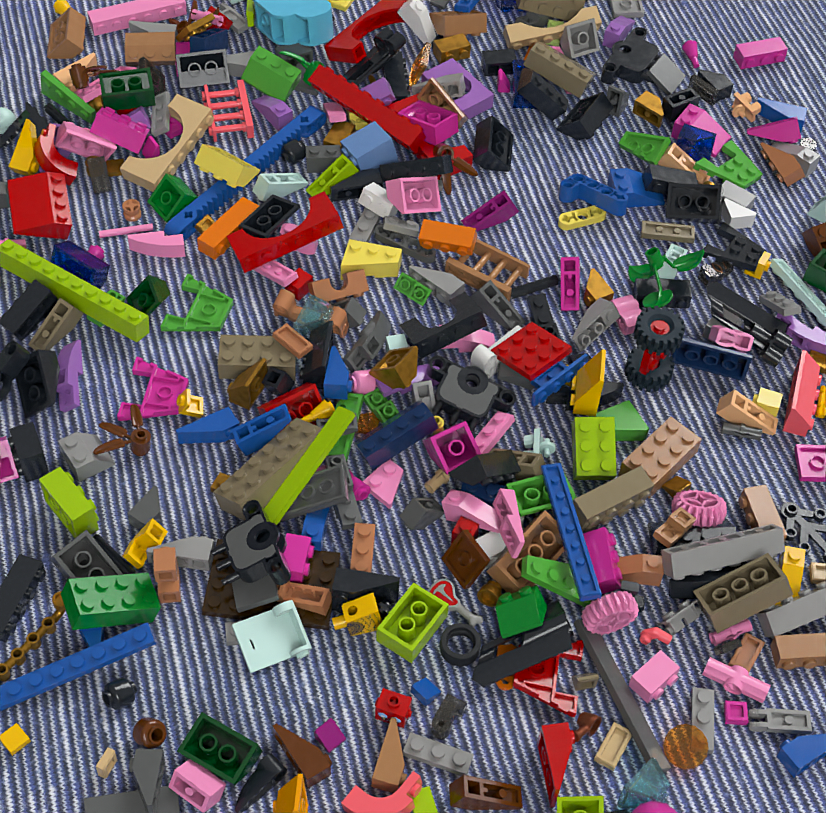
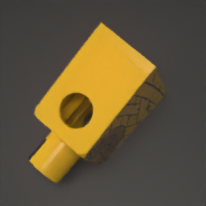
[332,593,382,636]

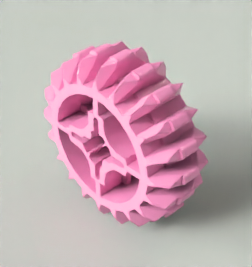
[671,489,727,528]
[581,591,639,636]

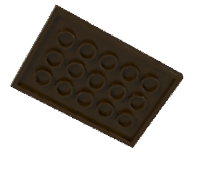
[202,539,340,630]

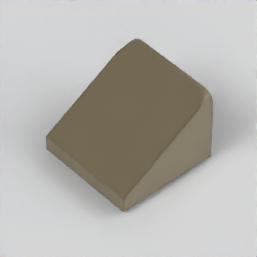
[572,673,599,691]

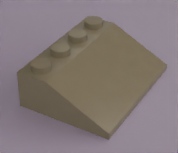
[523,41,597,98]

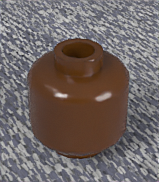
[133,717,167,749]

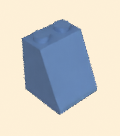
[340,121,399,171]

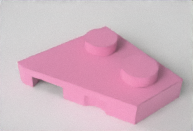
[363,459,404,509]

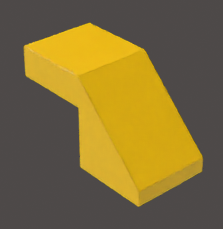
[122,518,168,569]

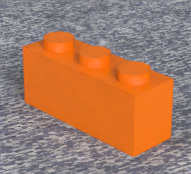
[418,219,477,256]

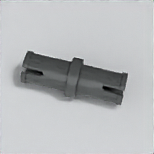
[721,421,762,441]

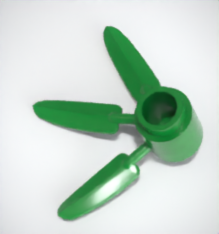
[279,51,324,86]

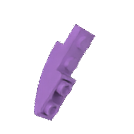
[776,313,826,355]
[57,339,83,413]

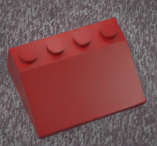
[7,172,72,240]

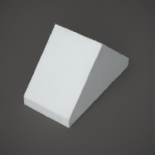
[721,198,757,229]

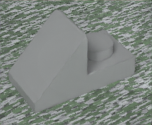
[412,380,438,416]

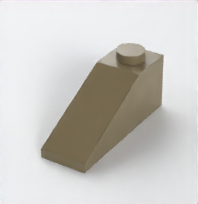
[28,298,84,350]
[489,448,546,481]

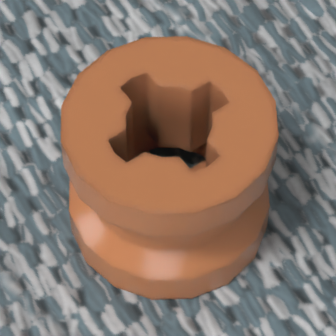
[122,199,141,222]

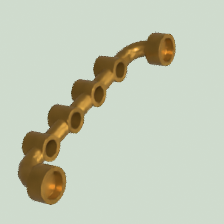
[0,591,66,681]

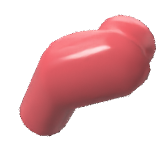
[639,627,673,645]

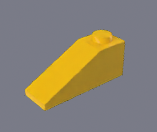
[8,119,39,176]
[775,545,805,605]

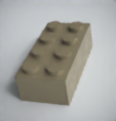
[516,0,586,21]
[218,335,297,381]
[573,466,655,533]
[693,553,793,634]

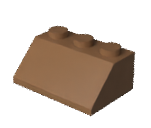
[47,7,86,59]
[429,10,487,38]
[125,32,176,66]
[417,77,468,129]

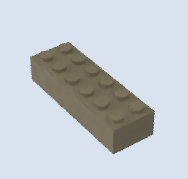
[213,417,322,520]

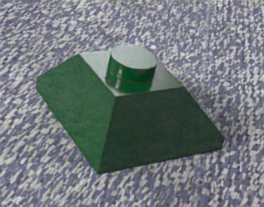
[126,275,170,316]

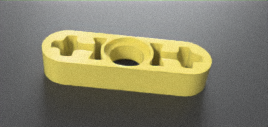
[558,206,606,230]

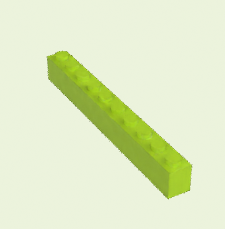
[0,239,150,342]

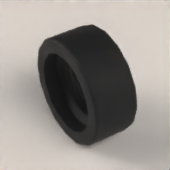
[440,623,481,667]

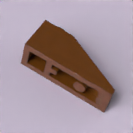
[272,723,332,789]
[449,775,523,810]

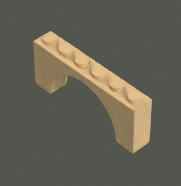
[120,94,214,192]

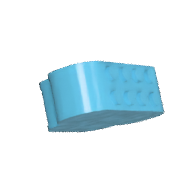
[253,0,334,46]

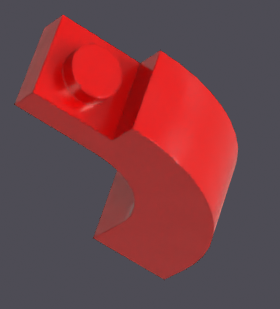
[34,123,78,186]

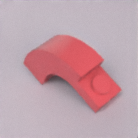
[341,771,422,813]

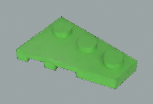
[618,131,671,165]

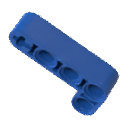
[559,173,628,216]

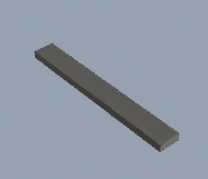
[573,619,671,774]

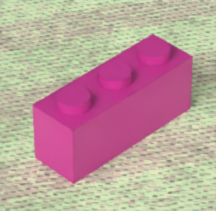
[733,37,788,69]
[583,527,623,594]

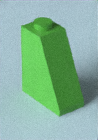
[589,400,649,441]

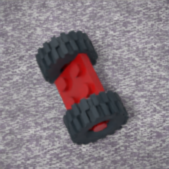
[625,306,685,392]

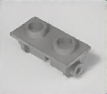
[657,600,701,635]

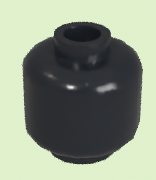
[281,139,306,165]
[102,677,137,710]

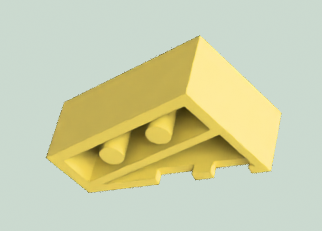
[341,239,402,280]

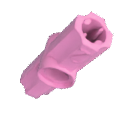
[702,657,771,703]

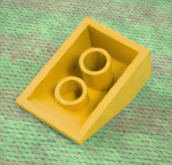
[570,349,606,416]

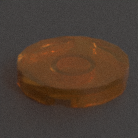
[663,724,709,770]

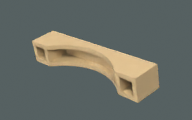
[503,6,602,50]

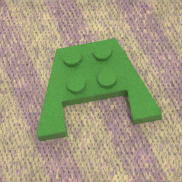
[693,140,762,189]
[160,274,233,331]

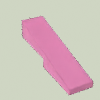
[493,488,525,558]

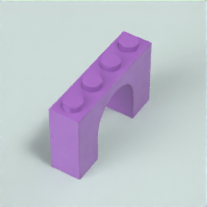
[421,58,494,120]

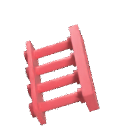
[201,80,254,142]

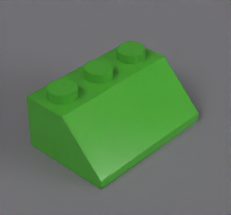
[241,45,301,102]
[506,473,577,517]

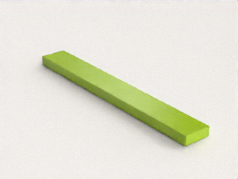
[264,406,356,526]

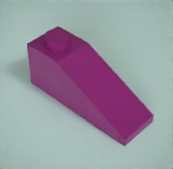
[461,190,519,232]

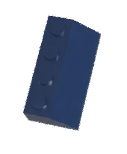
[672,336,753,381]
[353,400,439,471]

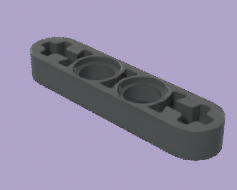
[375,224,436,264]

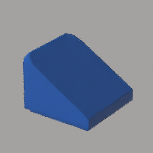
[410,677,441,707]

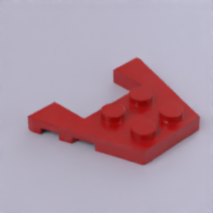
[512,640,584,718]

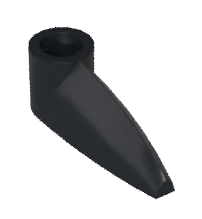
[234,753,287,813]

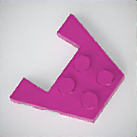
[117,357,189,421]

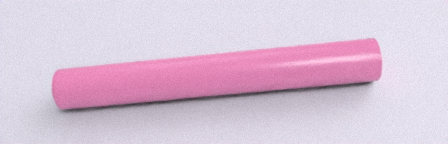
[99,223,153,238]

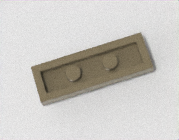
[641,220,695,244]

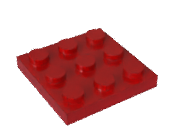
[491,322,572,381]

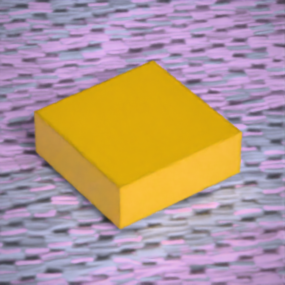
[0,723,31,756]

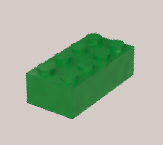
[61,573,161,630]

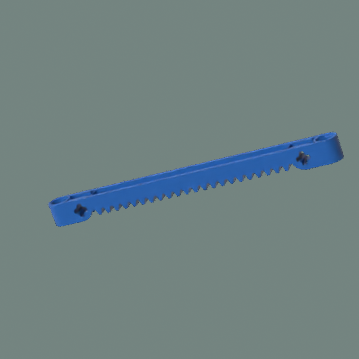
[164,105,327,241]

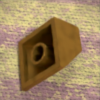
[369,346,418,389]
[227,358,267,410]

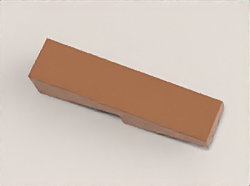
[277,581,332,616]

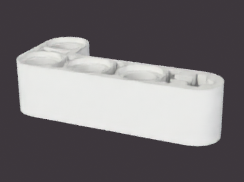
[470,325,522,379]

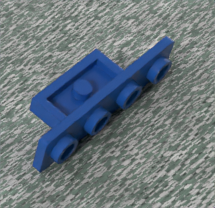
[531,353,589,407]

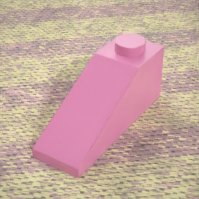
[441,489,502,533]

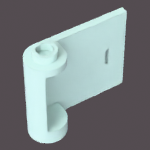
[231,600,312,673]

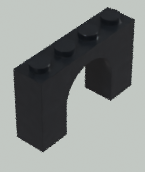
[399,292,487,359]

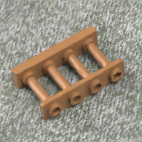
[445,238,530,301]

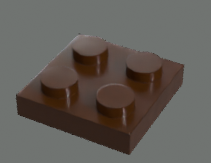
[441,530,491,589]

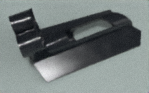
[328,27,406,99]
[706,281,793,368]
[472,600,574,688]

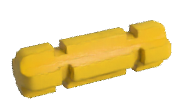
[815,385,826,419]

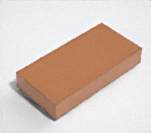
[272,323,313,359]
[728,632,765,672]

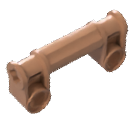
[272,289,349,338]

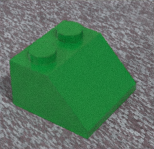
[147,173,198,223]
[495,585,547,639]

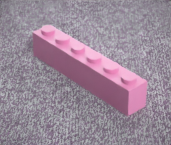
[87,0,187,36]

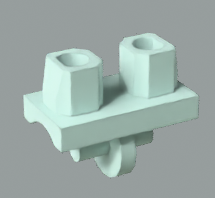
[524,428,556,458]

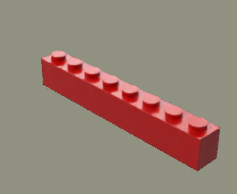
[308,65,426,153]

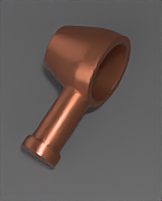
[574,712,602,742]

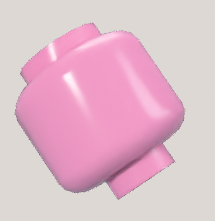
[349,370,377,395]

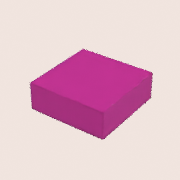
[724,700,748,725]

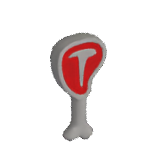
[428,579,483,628]

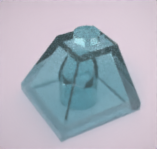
[293,294,334,336]
[617,757,670,808]

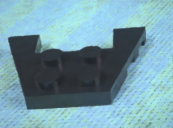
[0,109,30,148]
[703,222,767,272]

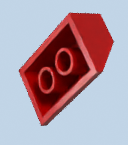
[257,383,330,433]

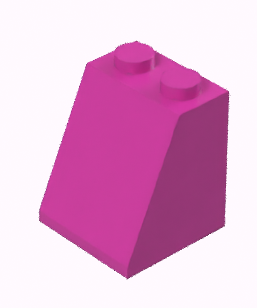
[422,421,481,475]

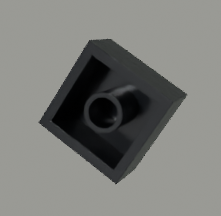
[8,422,49,483]

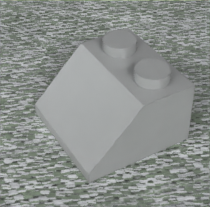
[560,18,600,59]
[58,432,115,482]

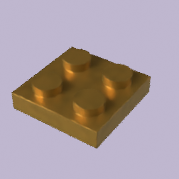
[176,13,215,42]

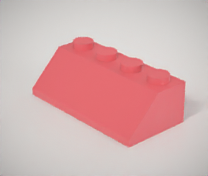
[782,350,822,437]

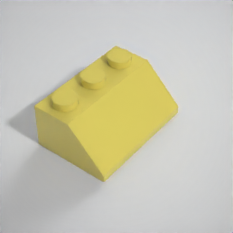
[194,144,260,188]

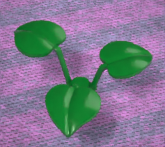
[628,247,704,309]

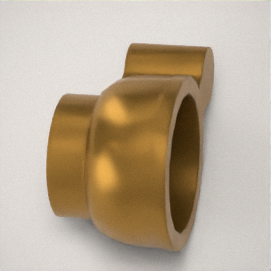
[88,94,104,113]
[477,581,502,607]

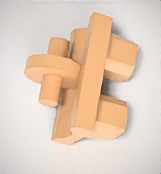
[731,92,761,123]

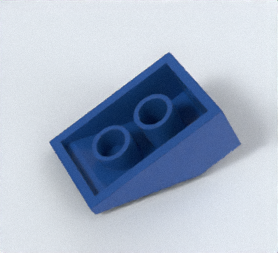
[607,168,665,208]

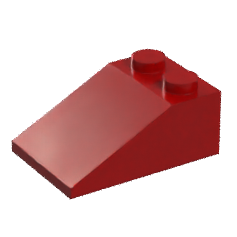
[537,722,575,808]

